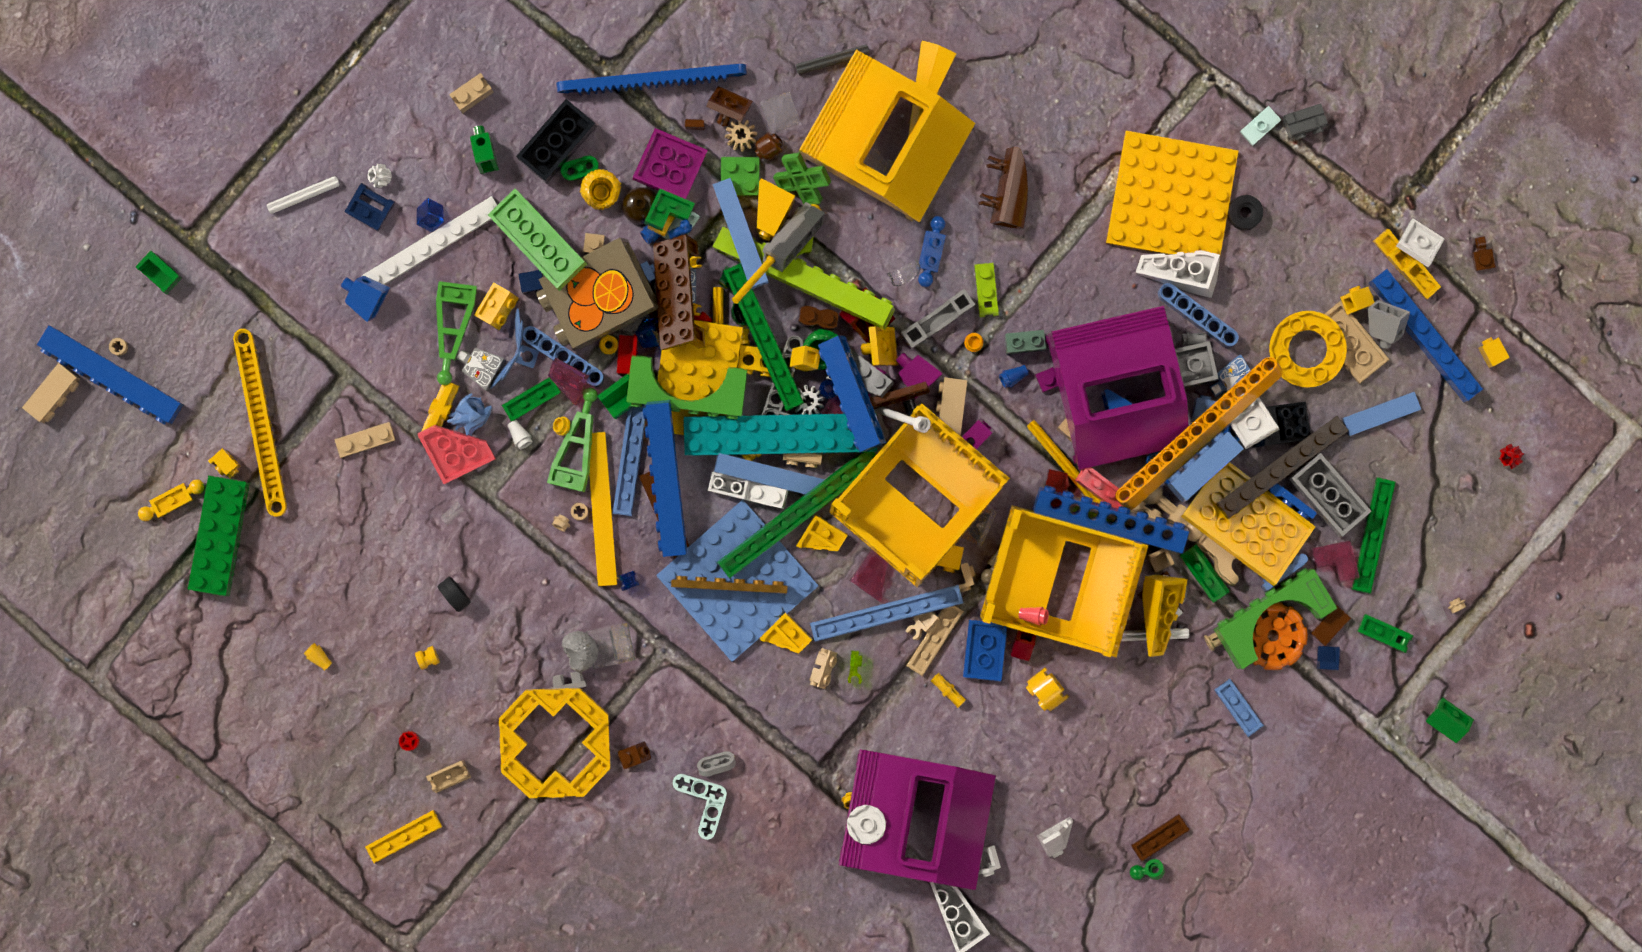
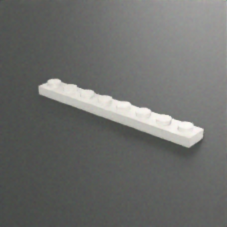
[362,196,497,285]

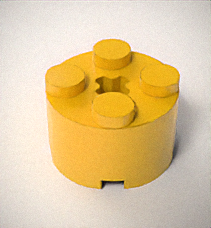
[1026,667,1069,712]

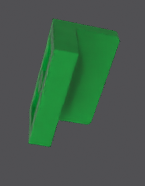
[598,374,633,419]
[1426,697,1474,743]

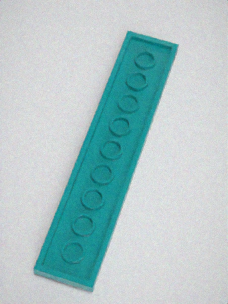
[684,413,877,456]

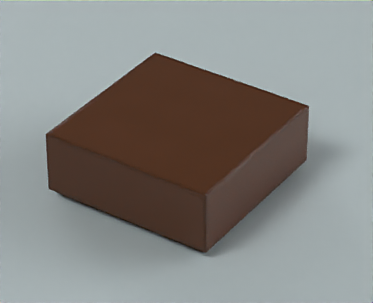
[685,119,705,130]

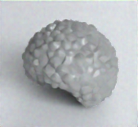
[562,631,598,672]

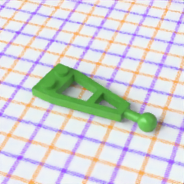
[436,281,477,385]
[547,387,598,492]

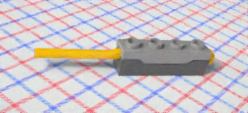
[732,202,825,304]

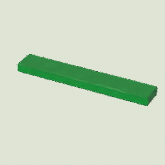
[1351,477,1396,594]

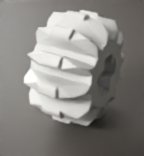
[795,385,824,415]

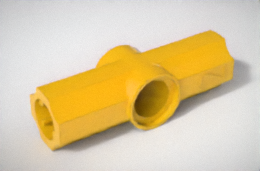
[422,383,460,431]

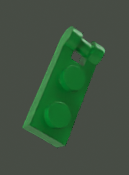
[1356,614,1414,653]

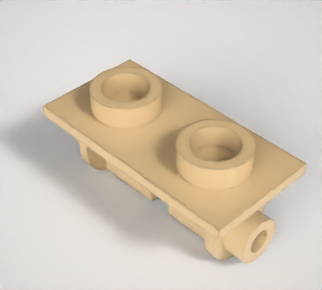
[809,648,837,689]

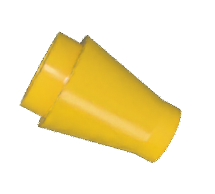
[303,643,332,671]

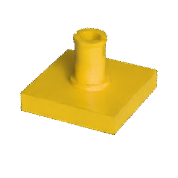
[861,326,898,366]

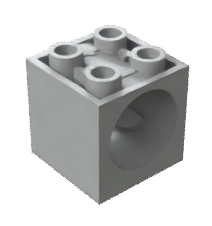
[1175,341,1219,388]

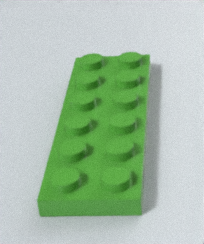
[488,188,587,291]

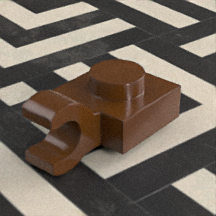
[1472,236,1495,271]

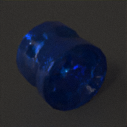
[617,570,640,591]

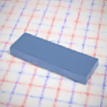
[1214,679,1264,737]

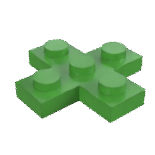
[773,152,831,205]

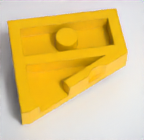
[796,515,848,551]
[759,612,813,654]

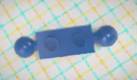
[918,216,946,287]

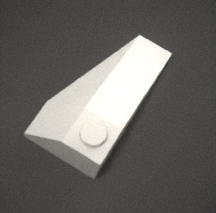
[1136,250,1220,298]

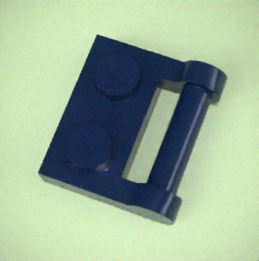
[344,183,395,231]

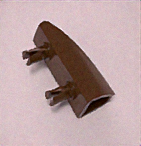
[978,147,1028,229]

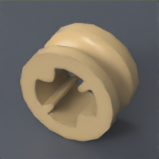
[109,338,128,356]
[571,503,588,520]

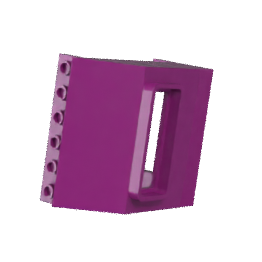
[1045,306,1189,470]
[838,749,996,890]

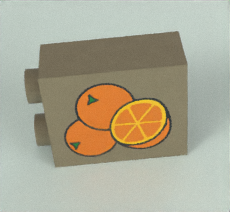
[536,238,658,349]

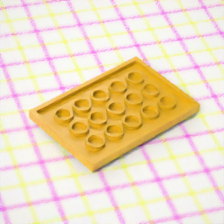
[657,320,743,435]
[1181,462,1316,586]

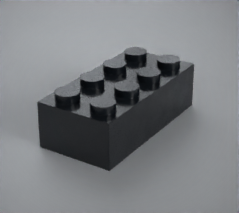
[516,99,597,184]

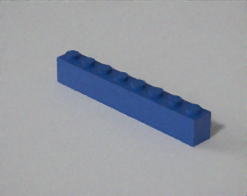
[1368,269,1483,403]
[37,325,184,425]
[643,400,687,557]

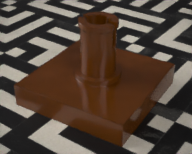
[706,86,753,127]

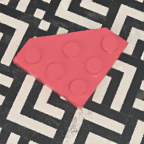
[417,425,495,484]

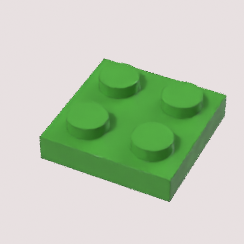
[721,157,759,196]

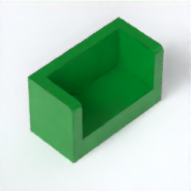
[135,250,182,295]

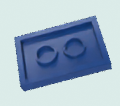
[963,620,1007,681]

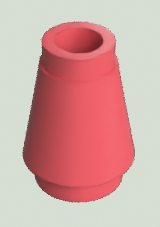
[1019,607,1049,626]

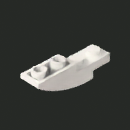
[708,472,788,509]

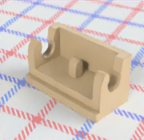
[426,760,471,793]

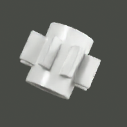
[368,164,392,188]

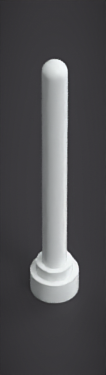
[874,407,931,433]

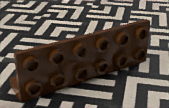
[653,234,706,350]

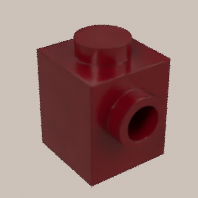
[1011,630,1037,661]

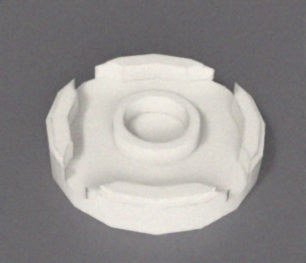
[847,805,886,844]

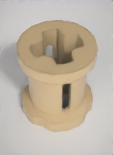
[1204,633,1222,651]

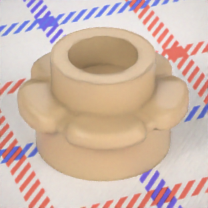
[552,515,570,532]
[1448,598,1466,614]

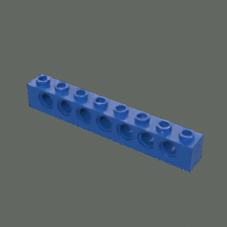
[1033,486,1189,554]

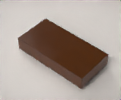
[1310,605,1351,646]

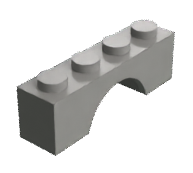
[901,289,975,350]

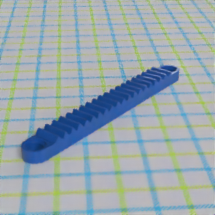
[556,64,747,96]

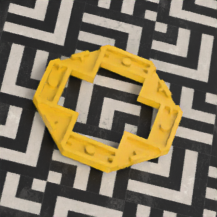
[499,688,611,798]

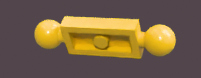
[138,479,205,522]

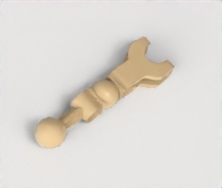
[1140,484,1239,586]

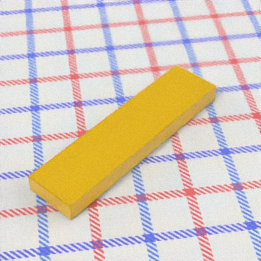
[365,810,443,863]

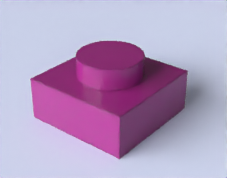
[1035,367,1058,393]

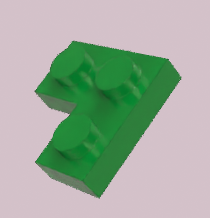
[644,189,695,231]

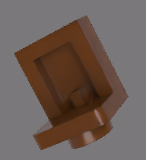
[617,741,651,769]

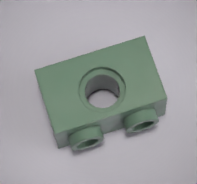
[1004,330,1046,355]

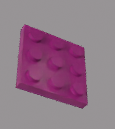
[632,128,708,199]

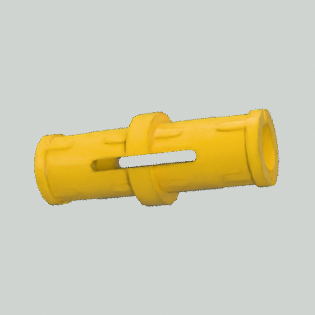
[931,673,966,708]

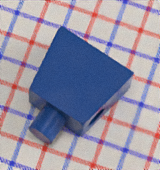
[341,276,390,322]

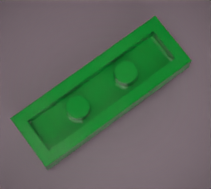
[502,376,561,422]
[1180,544,1230,603]

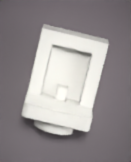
[979,845,1001,877]

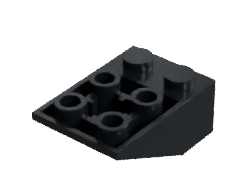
[1252,401,1311,448]

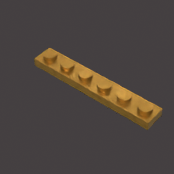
[671,576,788,593]

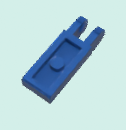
[1269,484,1317,520]

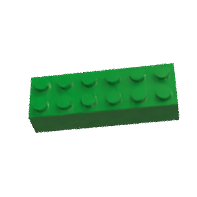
[188,476,250,596]

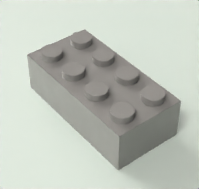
[1288,453,1371,537]

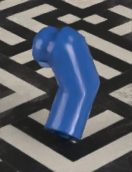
[668,220,692,239]

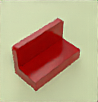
[617,335,639,375]

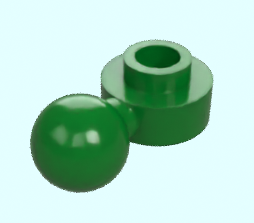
[1130,859,1165,880]

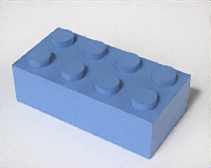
[1167,432,1244,502]

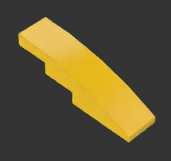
[1373,229,1441,300]

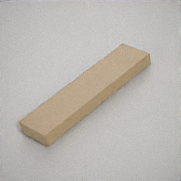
[906,606,964,676]

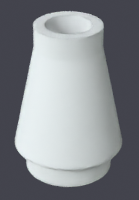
[507,420,533,450]

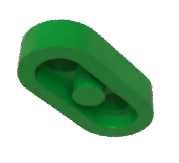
[561,156,599,181]

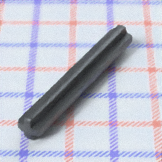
[796,44,870,74]

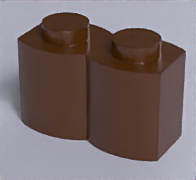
[799,306,839,331]

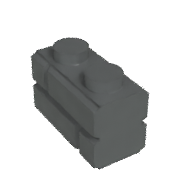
[1282,103,1328,141]

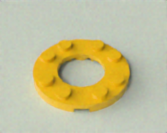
[1269,311,1347,387]

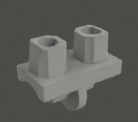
[551,671,587,689]

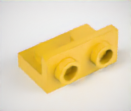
[474,282,519,330]

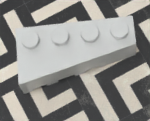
[930,882,990,952]

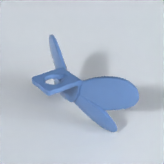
[490,308,539,389]

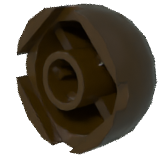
[622,187,656,225]

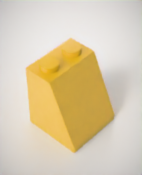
[757,178,795,242]

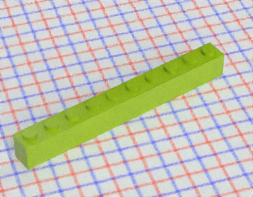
[712,227,895,330]

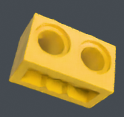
[738,345,771,377]

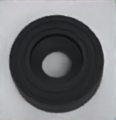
[1228,195,1263,230]
[437,576,471,612]

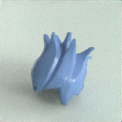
[447,393,492,436]

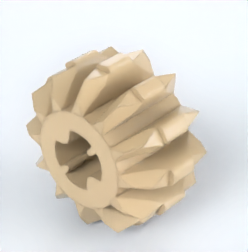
[725,120,757,152]

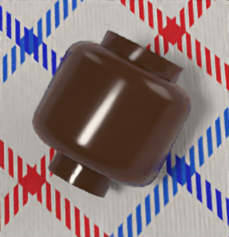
[755,132,784,161]

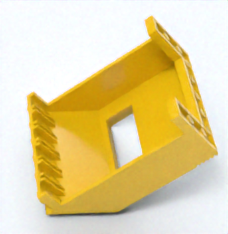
[799,49,976,223]
[829,403,1010,588]
[980,505,1149,658]

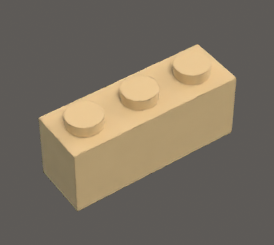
[22,363,80,423]
[936,377,967,436]

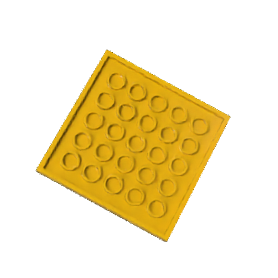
[1106,131,1239,255]

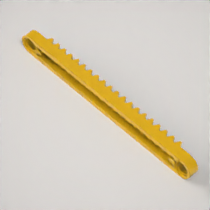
[233,329,287,517]

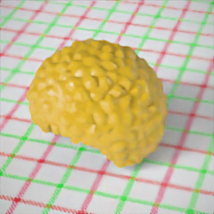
[580,169,621,210]

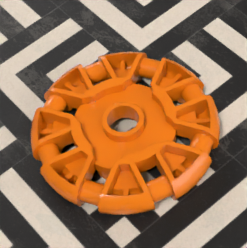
[1252,602,1308,670]

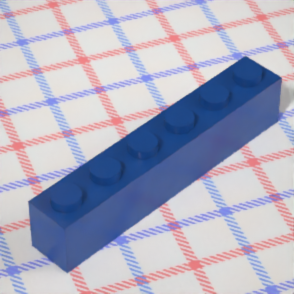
[818,336,887,452]

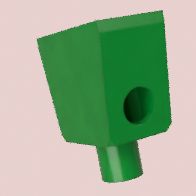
[470,125,499,174]

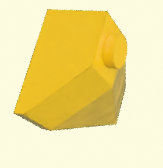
[1142,575,1188,657]

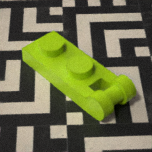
[974,263,999,318]

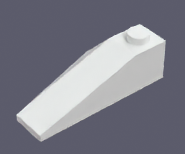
[1037,817,1073,858]

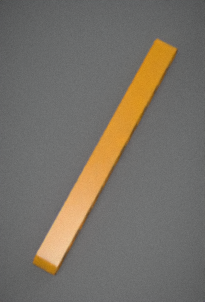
[1116,357,1283,510]

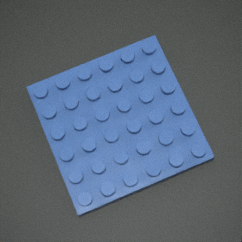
[656,500,818,662]

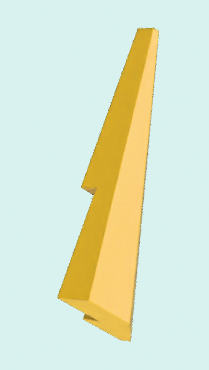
[908,40,956,137]

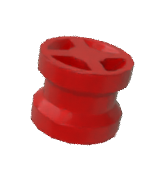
[399,731,420,751]

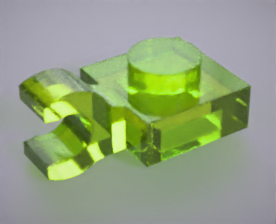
[847,650,862,684]

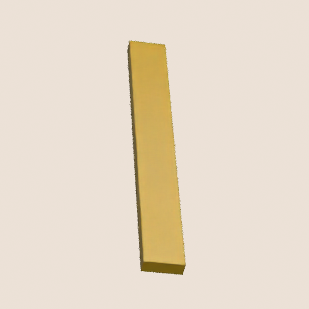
[589,432,617,586]

